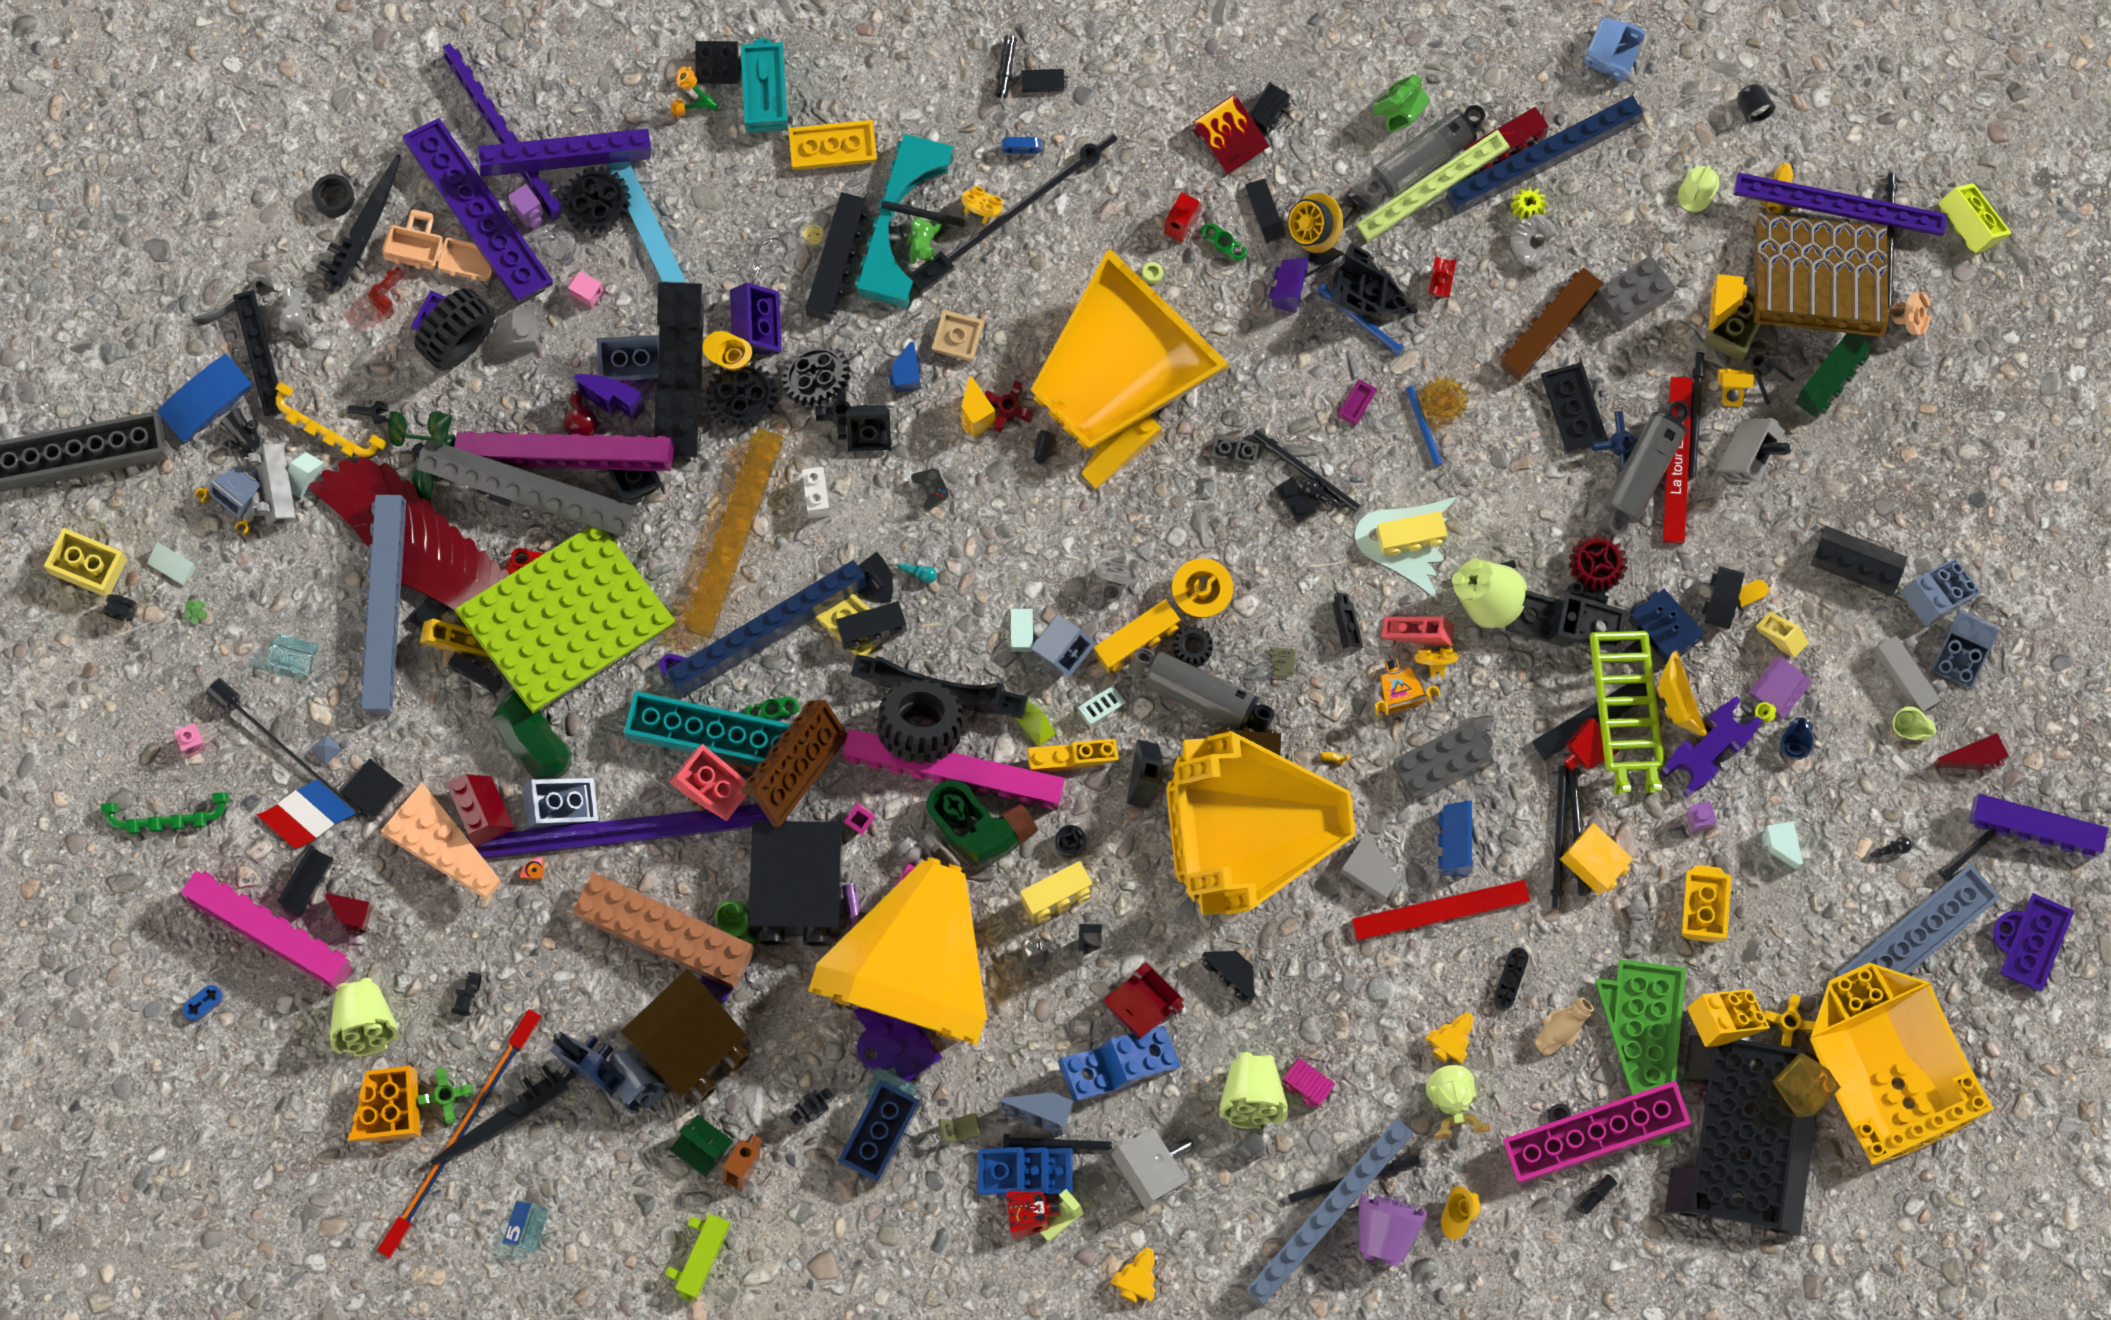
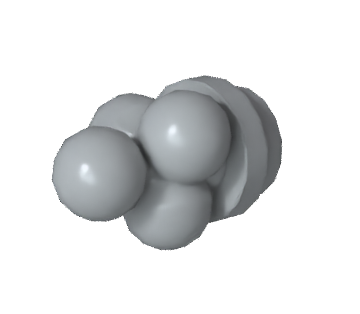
[896,837,926,867]

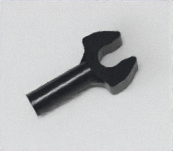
[347,401,389,424]

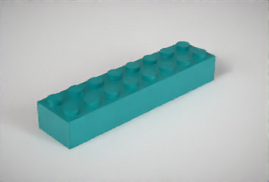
[624,691,791,767]

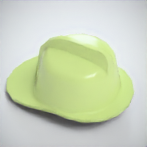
[1678,166,1720,212]

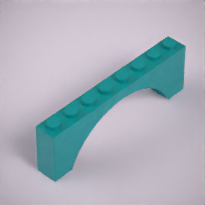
[855,134,954,308]

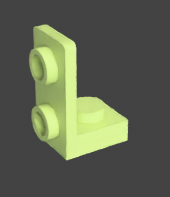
[1040,1189,1084,1242]

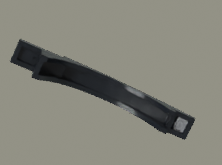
[851,654,1029,719]

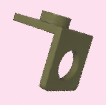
[938,1113,981,1143]

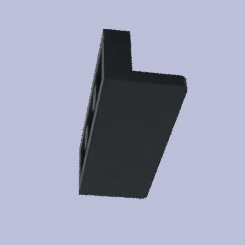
[277,845,334,918]
[1078,924,1102,965]

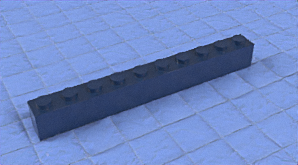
[1446,95,1643,216]
[666,559,867,698]

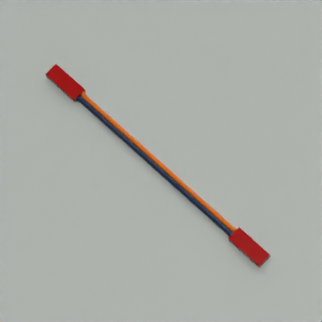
[377,1009,542,1259]

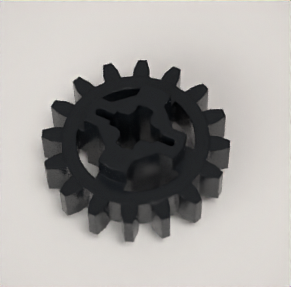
[789,1088,834,1127]

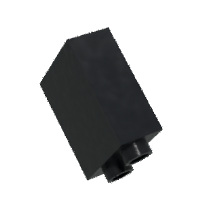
[748,820,844,947]

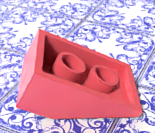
[670,744,748,821]

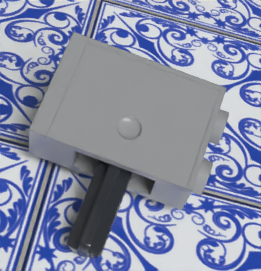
[1716,418,1791,482]
[1111,1128,1194,1208]

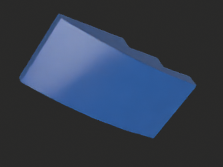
[157,353,253,443]
[978,1147,1073,1196]

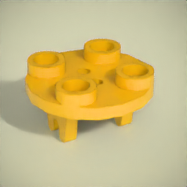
[961,186,1003,225]
[1414,647,1459,678]

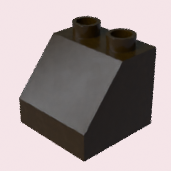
[620,969,750,1106]

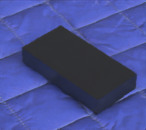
[1021,69,1065,93]

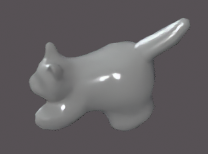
[278,284,318,341]

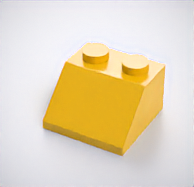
[1709,274,1747,331]
[960,376,996,438]

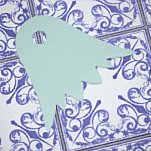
[1355,497,1456,600]

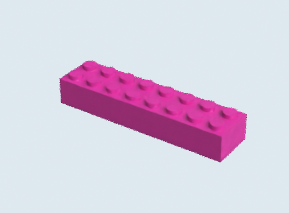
[181,870,353,991]
[1503,1081,1691,1186]

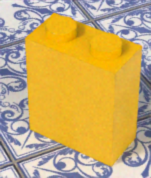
[1560,823,1633,895]

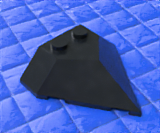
[1331,243,1418,315]

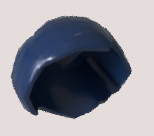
[1780,717,1813,760]

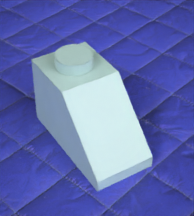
[1762,821,1803,870]

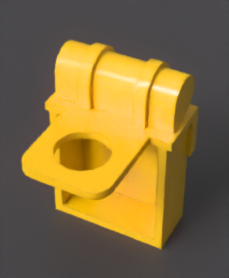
[1717,368,1754,407]

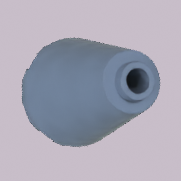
[608,1051,665,1114]

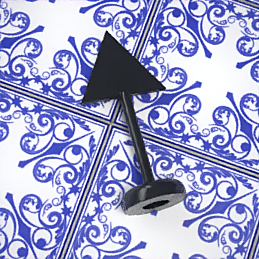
[1307,191,1371,275]

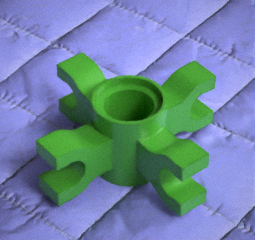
[417,1067,474,1124]

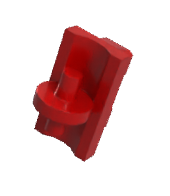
[1428,256,1456,298]

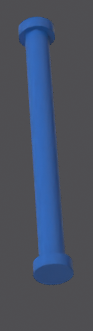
[1317,283,1405,356]

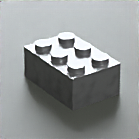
[1596,255,1676,331]

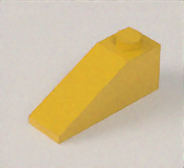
[419,619,489,657]

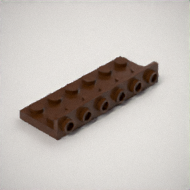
[741,700,848,827]

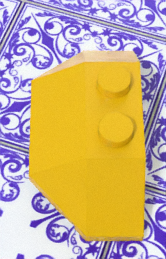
[1656,650,1708,737]

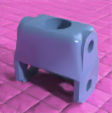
[1584,18,1646,82]

